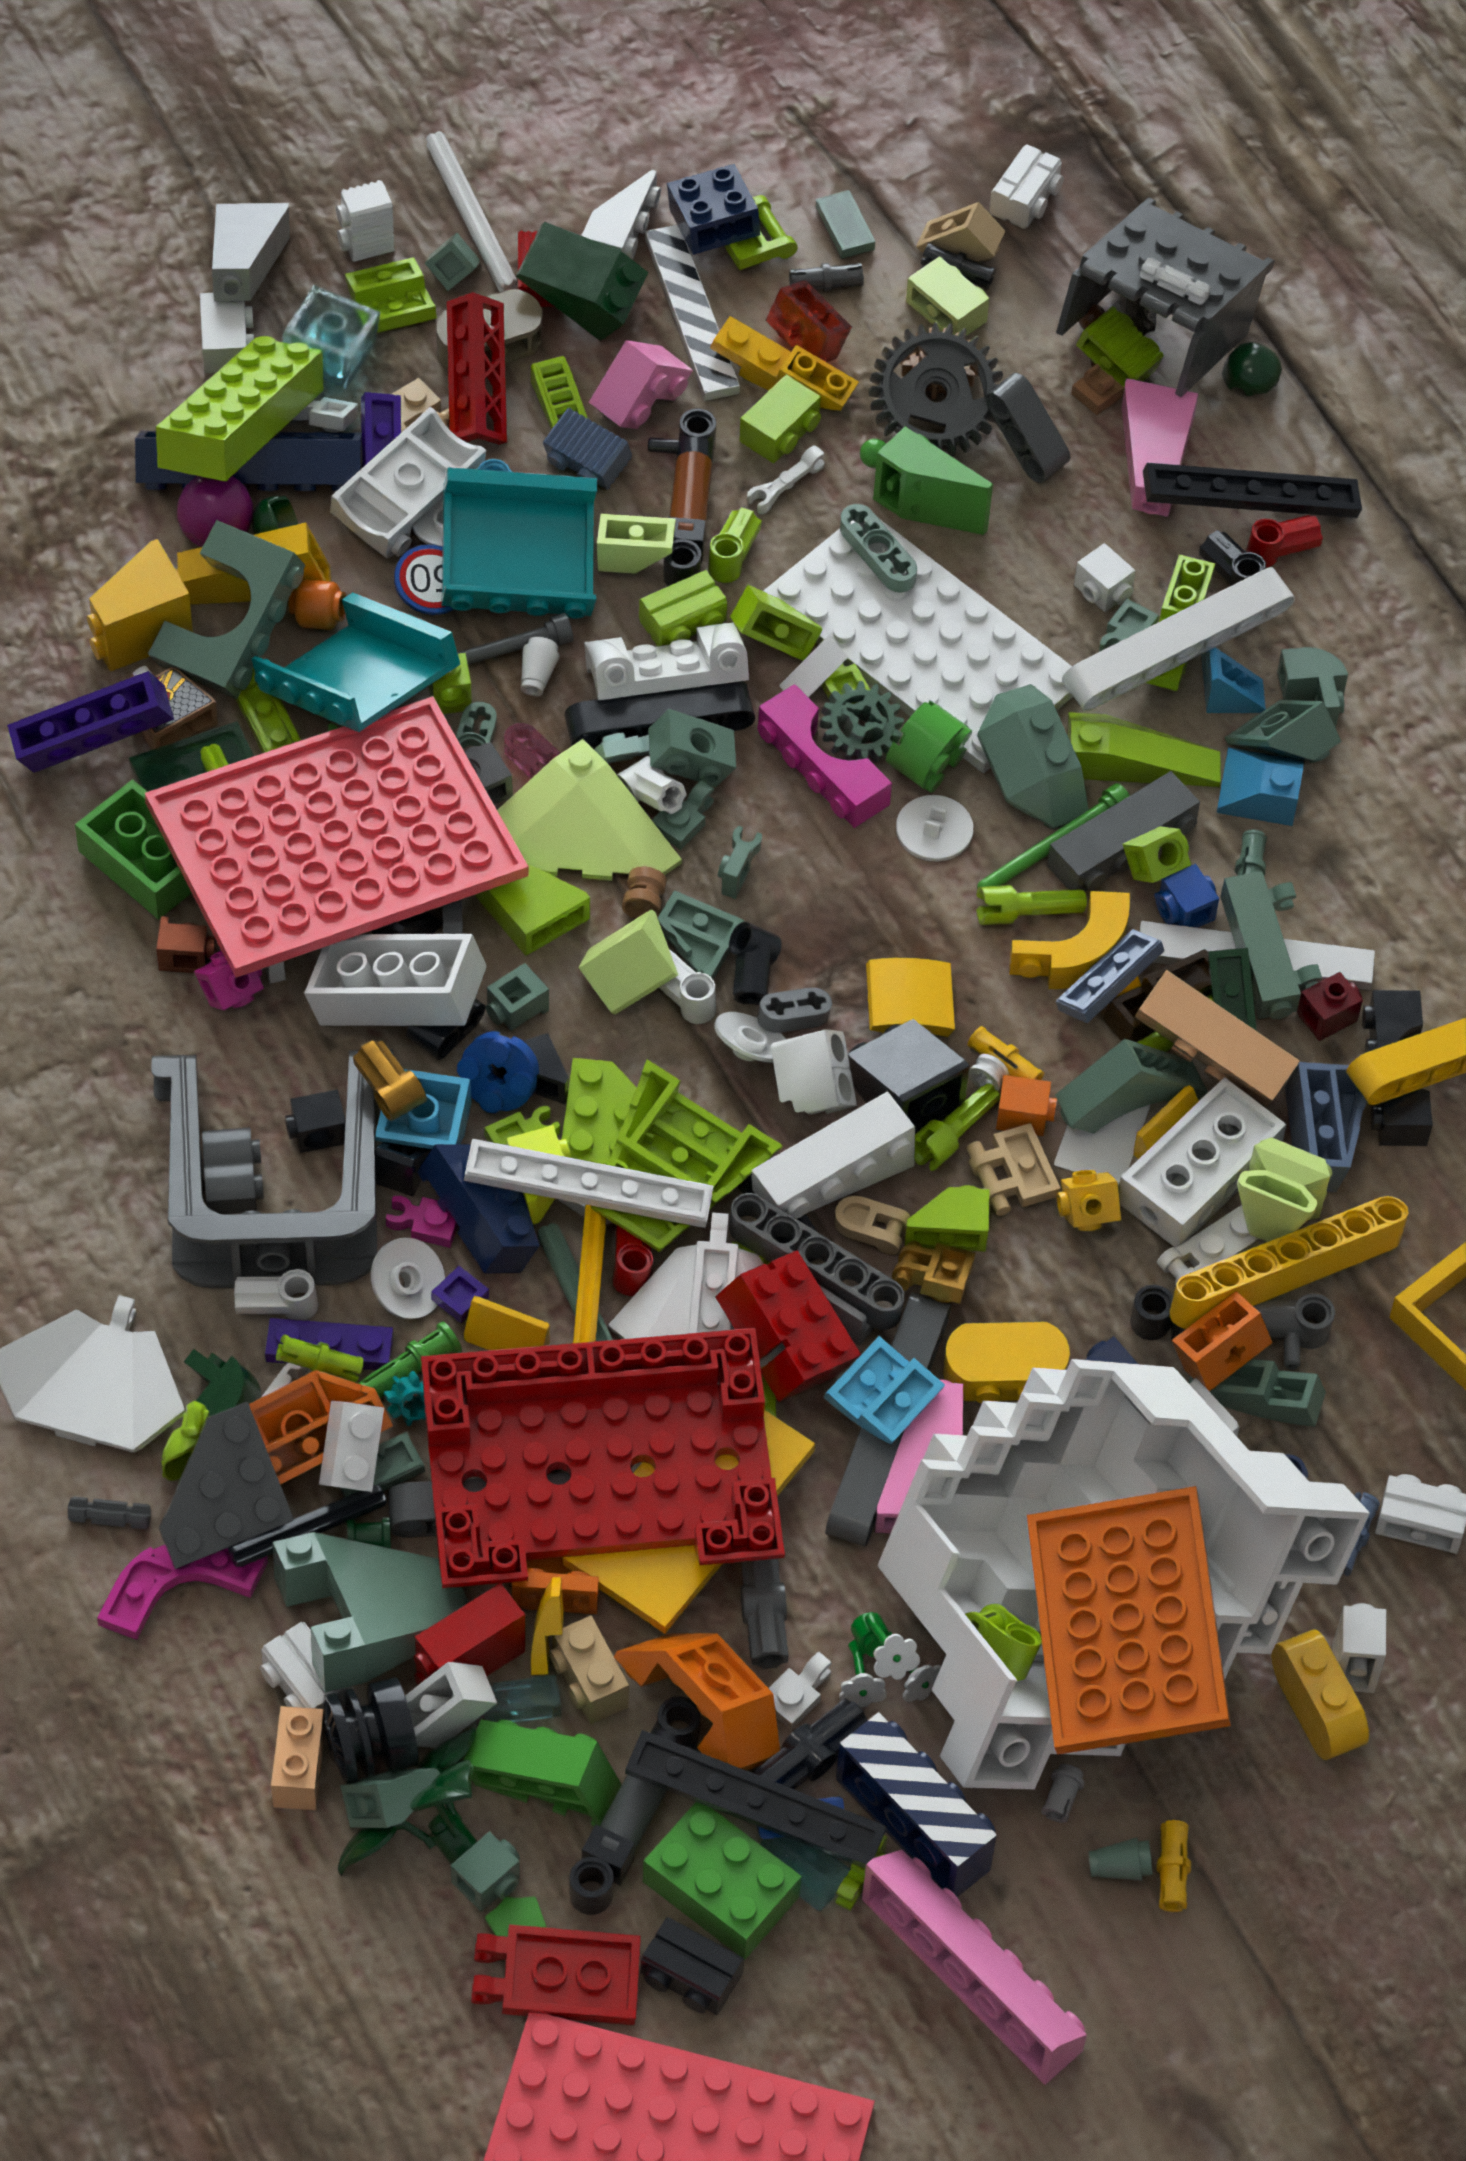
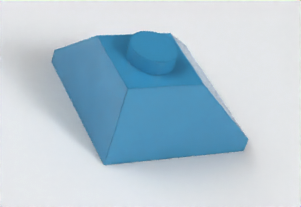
[1217,747,1304,826]

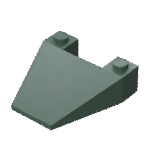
[273,1532,469,1693]

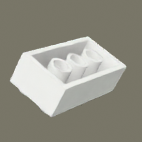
[304,934,487,1026]

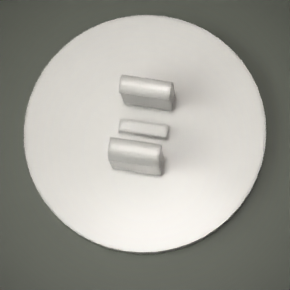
[896,795,973,862]

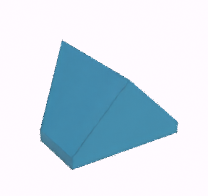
[1201,647,1266,713]

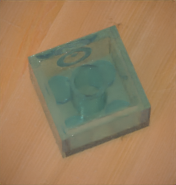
[282,285,381,389]

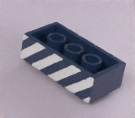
[836,1712,997,1897]

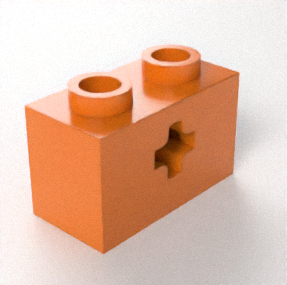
[1172,1291,1272,1392]

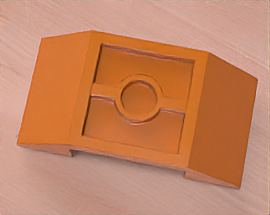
[614,1633,780,1771]

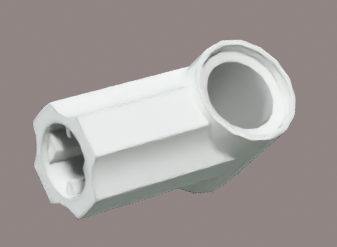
[617,756,687,814]
[659,950,716,1024]
[234,1269,319,1321]

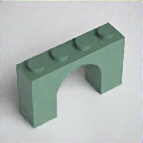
[148,520,305,699]

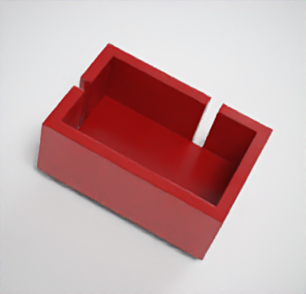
[715,1250,861,1402]

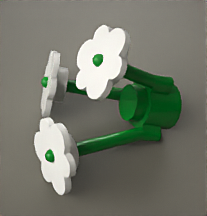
[839,1612,941,1707]

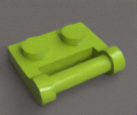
[724,195,798,270]

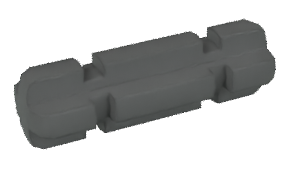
[67,1496,151,1529]

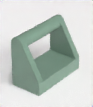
[340,1768,440,1828]

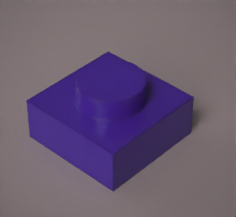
[431,1266,489,1324]

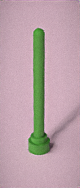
[977,783,1130,889]

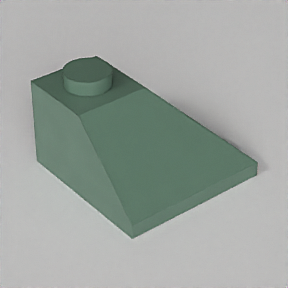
[1225,699,1342,763]

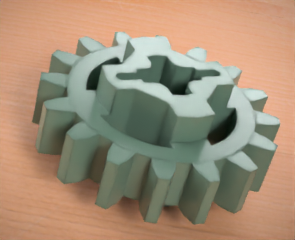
[819,681,904,763]

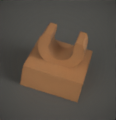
[1071,364,1124,415]

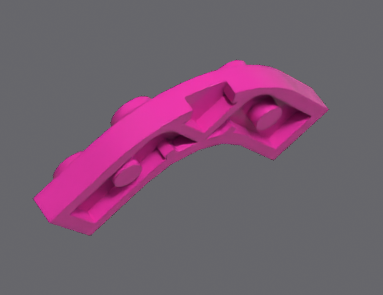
[97,1545,268,1640]

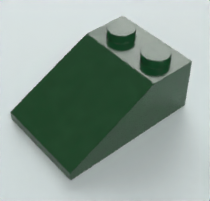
[515,222,649,342]

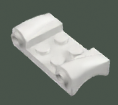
[330,407,486,558]
[584,622,749,700]

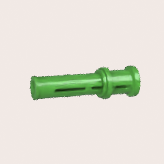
[358,1321,462,1398]

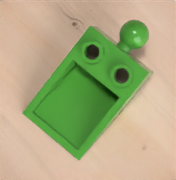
[860,426,993,535]

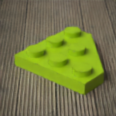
[562,1058,637,1165]

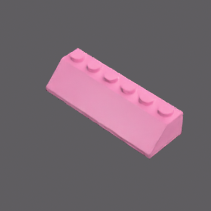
[862,1850,1087,2085]

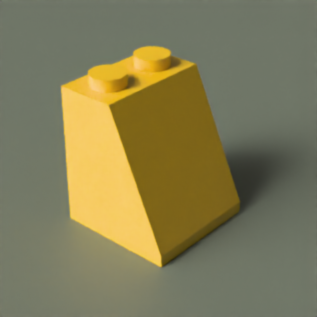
[87,539,193,672]

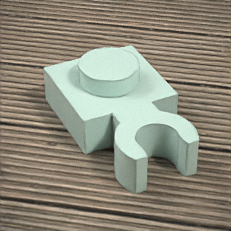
[594,733,650,763]

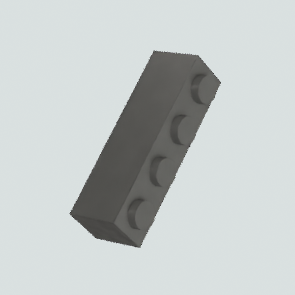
[1047,771,1200,892]

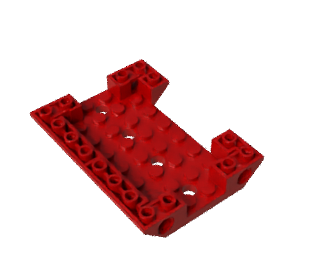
[421,1328,785,1588]

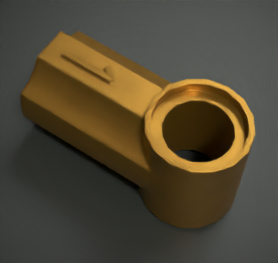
[353,1040,427,1121]

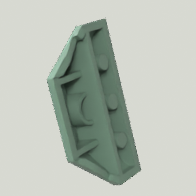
[977,684,1089,830]

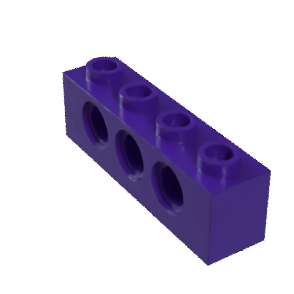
[7,671,174,773]

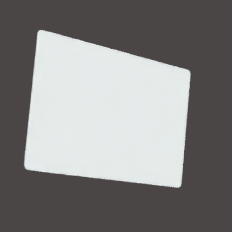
[1054,1104,1151,1185]

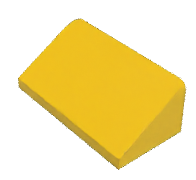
[1133,1085,1199,1159]
[464,1296,550,1350]

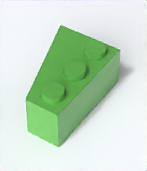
[464,1719,622,1826]

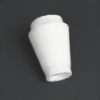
[520,637,560,696]

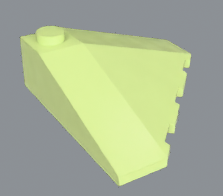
[497,739,682,881]

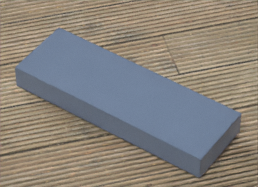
[1056,929,1165,1023]

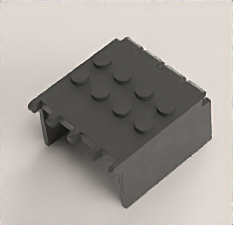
[1056,197,1275,397]

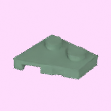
[658,890,744,980]

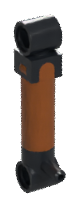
[648,408,716,586]

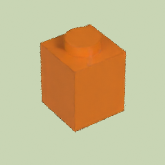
[996,1075,1057,1136]

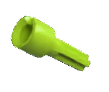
[976,885,1087,925]
[914,1083,1000,1171]

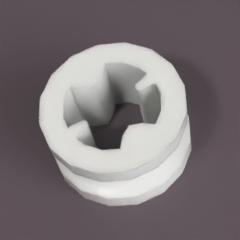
[969,1054,1009,1091]

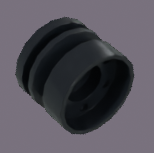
[323,1677,419,1784]

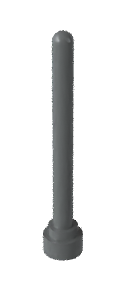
[457,613,574,665]

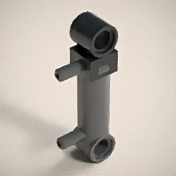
[1130,1285,1335,1370]

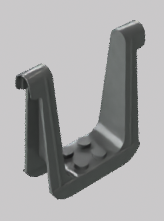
[151,1049,394,1288]

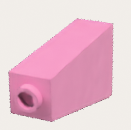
[1122,378,1198,517]
[875,1380,963,1533]

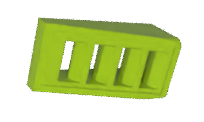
[531,356,588,429]

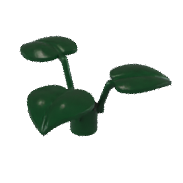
[338,1727,478,1877]

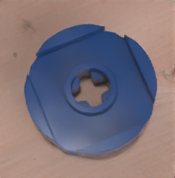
[457,1031,539,1113]

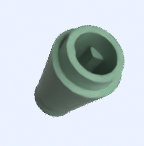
[1089,1837,1153,1881]

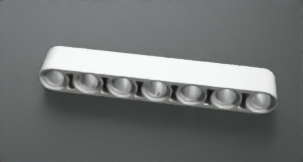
[1062,567,1295,711]

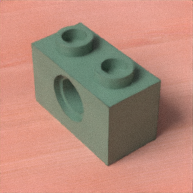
[648,709,736,787]

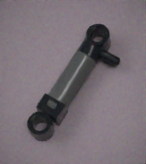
[569,1696,701,1915]

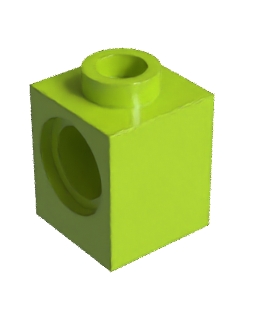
[429,653,472,714]
[1122,826,1191,883]

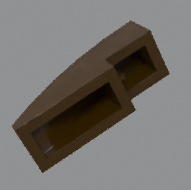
[1103,949,1211,1042]

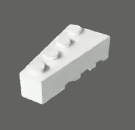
[752,1091,915,1219]

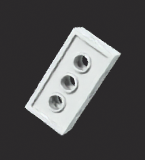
[1118,1077,1287,1248]

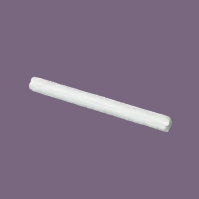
[426,131,517,293]

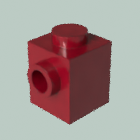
[1297,972,1363,1041]

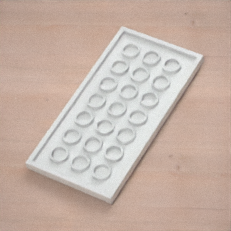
[763,519,1073,774]

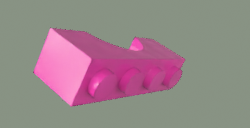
[757,684,892,828]

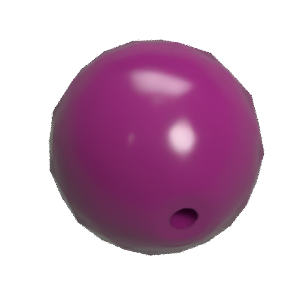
[177,476,254,547]

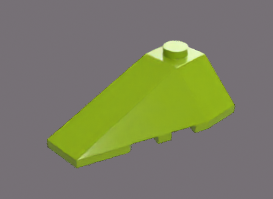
[1068,712,1221,787]

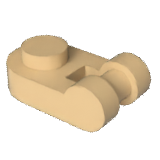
[834,1196,911,1255]

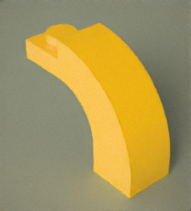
[1009,891,1130,989]

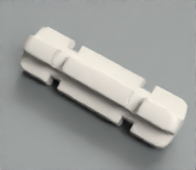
[1140,258,1211,305]

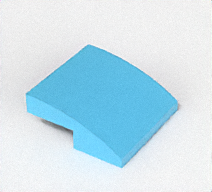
[824,1336,945,1444]

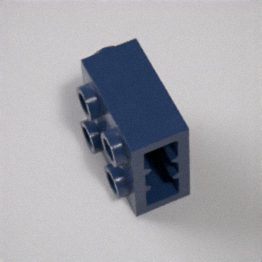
[667,164,761,255]

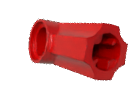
[1246,515,1323,568]
[612,1225,653,1296]

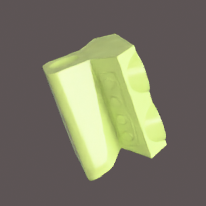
[1237,1137,1332,1242]

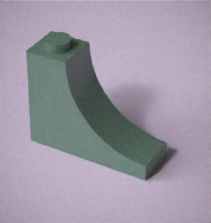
[1055,1039,1208,1134]

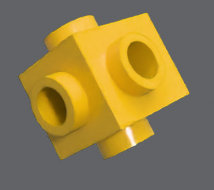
[1056,1170,1121,1231]

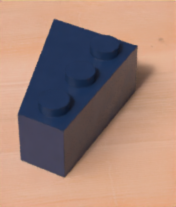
[417,1144,540,1274]

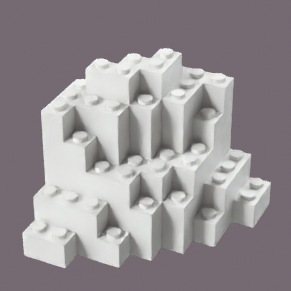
[877,1359,1370,1789]

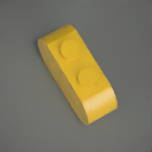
[943,1322,1070,1404]
[1271,1629,1369,1760]

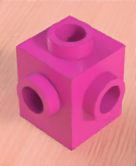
[194,951,264,1011]

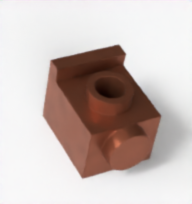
[156,916,217,973]

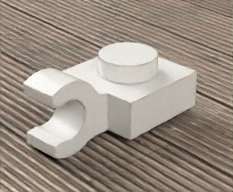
[769,1652,832,1730]

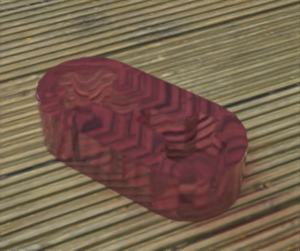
[504,723,561,778]

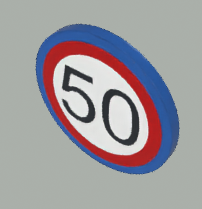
[394,545,454,615]

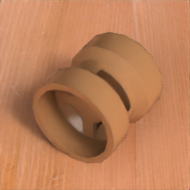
[622,866,667,919]

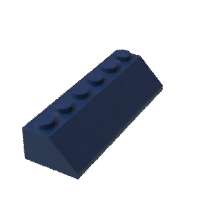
[135,431,362,491]

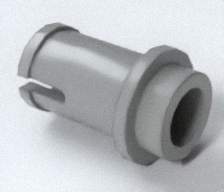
[1041,1764,1085,1823]

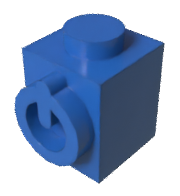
[1154,864,1219,928]

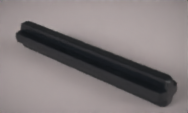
[228,1485,386,1567]

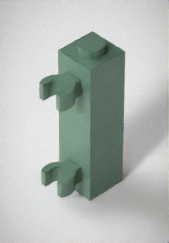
[1220,871,1322,1019]

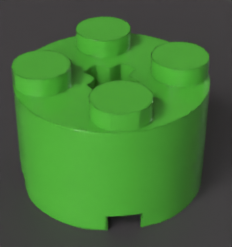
[885,700,972,793]

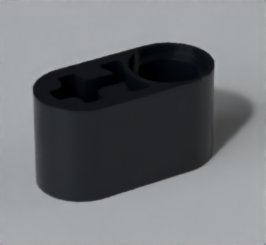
[406,998,486,1060]

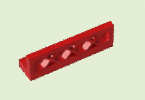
[447,292,507,445]

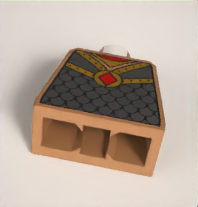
[130,666,218,758]

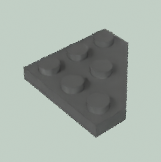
[158,1402,294,1569]

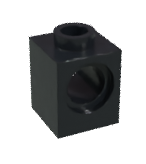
[285,1089,346,1153]

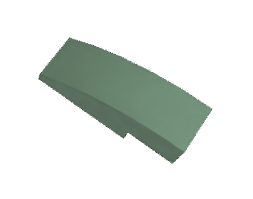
[1188,1359,1326,1427]

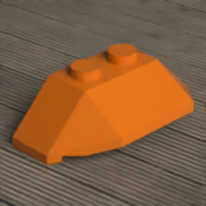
[249,1370,393,1485]

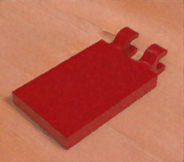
[471,1924,641,2025]

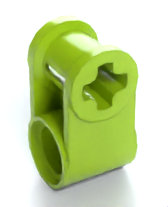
[965,1604,1042,1681]

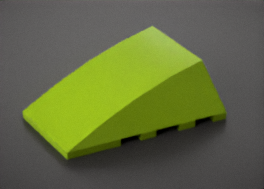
[591,1059,783,1252]

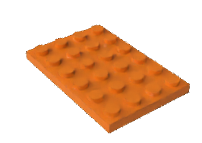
[1027,1486,1231,1755]

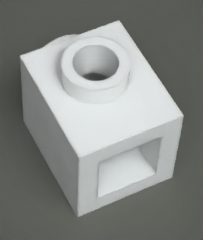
[1074,543,1136,612]

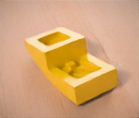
[531,1577,564,1675]

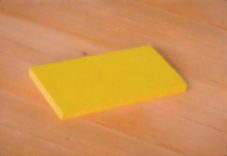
[563,1410,815,1634]

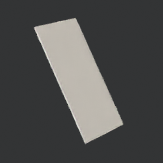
[779,635,848,698]

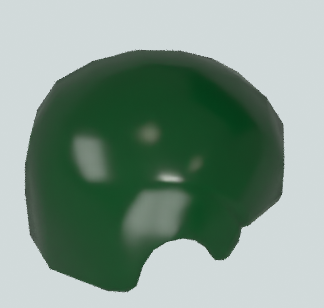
[1222,342,1282,397]
[252,496,298,535]

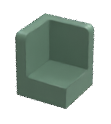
[425,233,480,291]

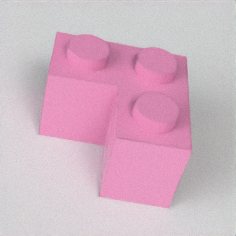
[589,340,693,429]

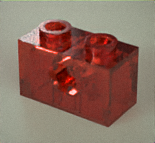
[765,280,852,362]

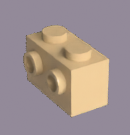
[549,1615,629,1725]

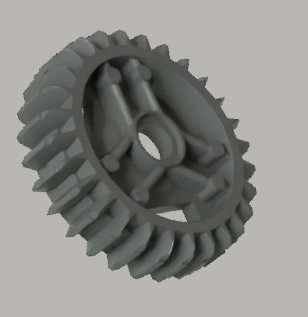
[868,322,1003,457]

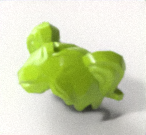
[161,1400,209,1481]

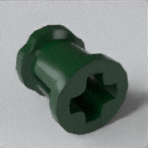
[347,1517,391,1549]

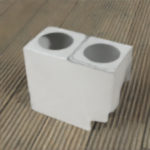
[771,1029,857,1115]

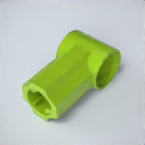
[708,507,762,583]

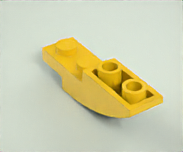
[710,316,859,411]

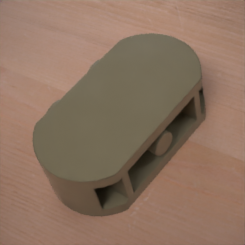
[436,289,542,370]

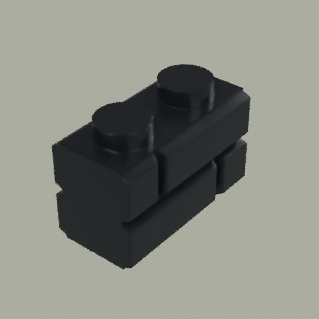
[640,1917,744,2015]

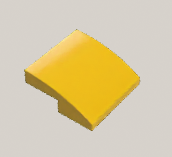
[866,958,955,1037]

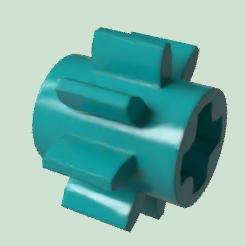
[383,1371,426,1426]

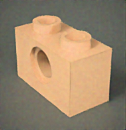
[271,1706,325,1810]

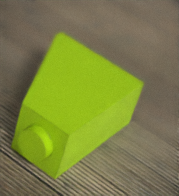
[475,863,590,956]

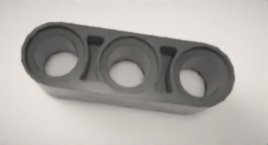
[985,373,1071,483]

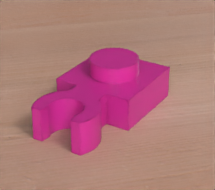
[386,1196,458,1248]

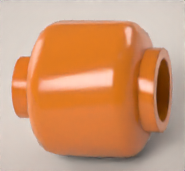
[289,579,346,630]

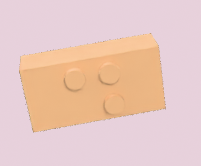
[1135,970,1300,1107]

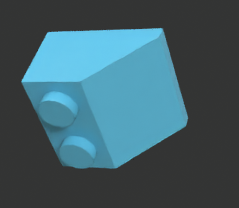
[375,1069,472,1149]

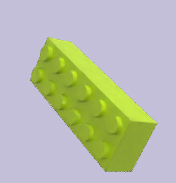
[156,336,324,482]

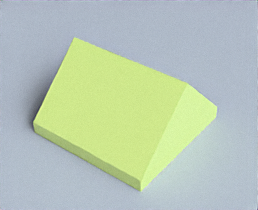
[579,909,678,1015]

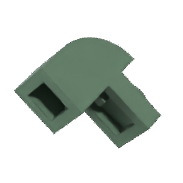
[1277,647,1348,728]

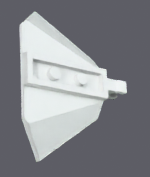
[608,1212,785,1368]
[0,1295,185,1453]

